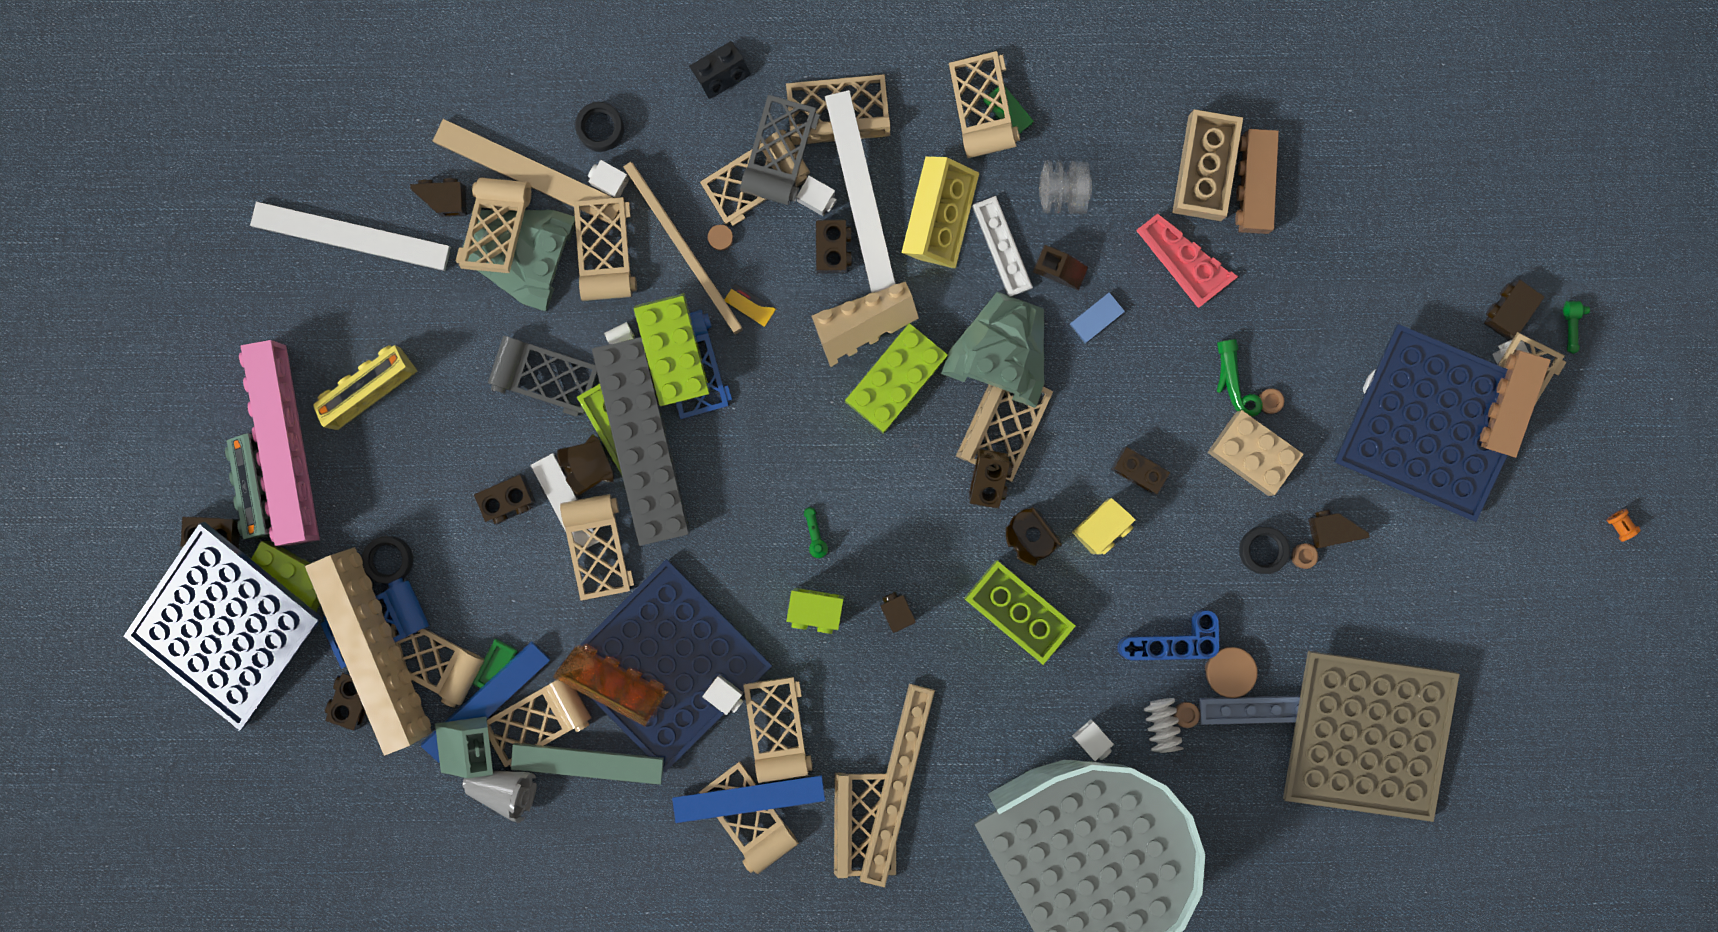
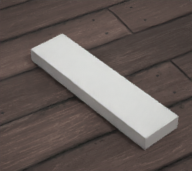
[972,196,1033,297]
[531,453,599,553]

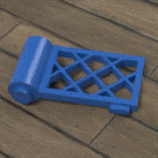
[676,310,732,419]
[320,578,430,669]

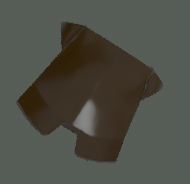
[557,434,614,496]
[1006,507,1062,566]

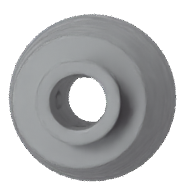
[462,771,537,823]

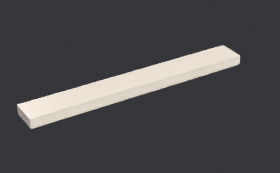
[825,90,895,293]
[250,202,451,271]

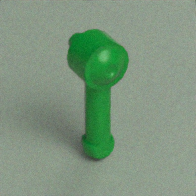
[1563,301,1590,354]
[804,507,828,559]

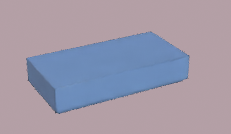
[1070,293,1125,343]

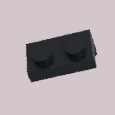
[689,41,751,99]

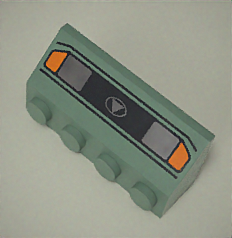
[225,433,272,539]

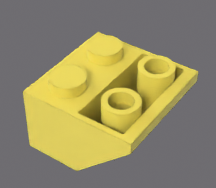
[1072,498,1135,555]

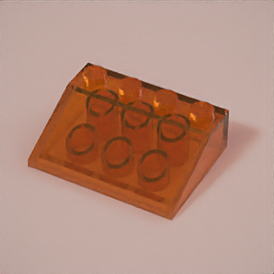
[553,643,668,726]

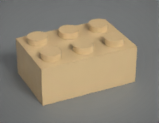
[1207,410,1304,496]

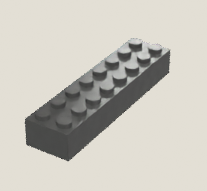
[592,337,690,546]

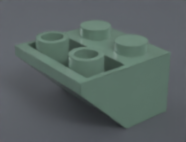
[435,717,493,778]

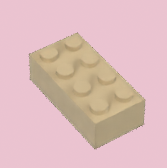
[1172,109,1243,221]

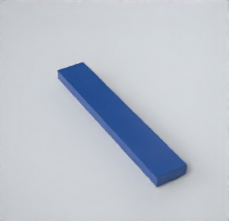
[421,641,550,763]
[672,775,826,823]

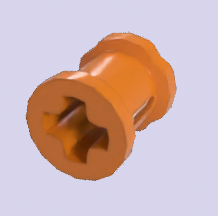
[1607,509,1641,542]

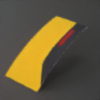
[724,283,776,327]

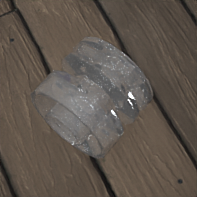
[1039,160,1092,214]

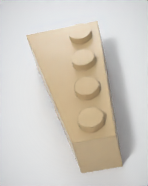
[812,282,918,367]

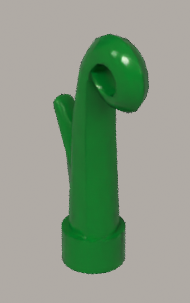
[1217,339,1263,417]

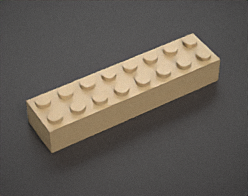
[305,547,432,756]

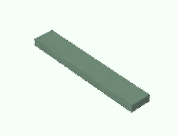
[511,743,664,785]

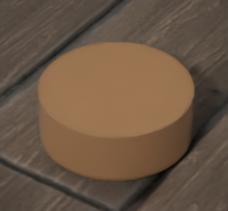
[708,225,733,251]
[1259,389,1284,414]
[1291,544,1318,569]
[1173,702,1200,728]

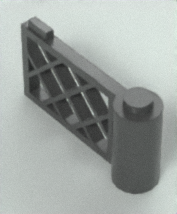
[740,95,820,205]
[488,336,597,417]

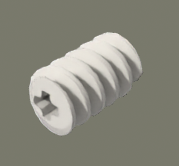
[1144,698,1184,753]

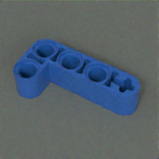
[1117,610,1219,660]

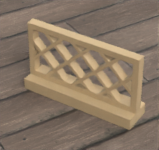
[786,74,890,145]
[956,385,1053,482]
[834,773,896,878]

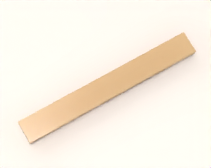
[433,119,619,224]
[623,162,743,335]
[859,684,935,887]

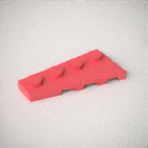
[1136,213,1238,308]

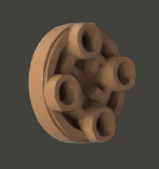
[1205,647,1257,698]

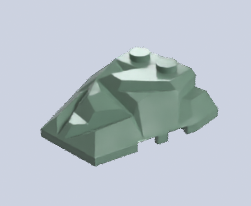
[463,210,575,312]
[941,292,1044,408]

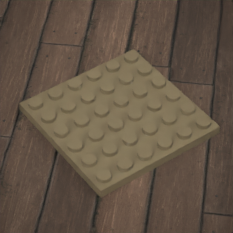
[1283,651,1459,822]

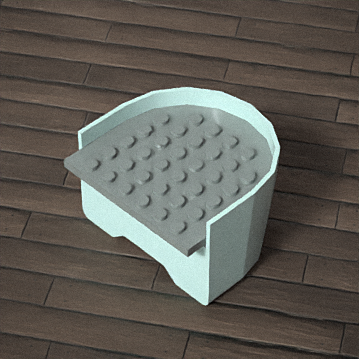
[974,760,1205,932]

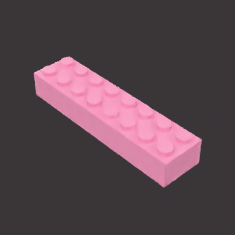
[239,340,320,546]

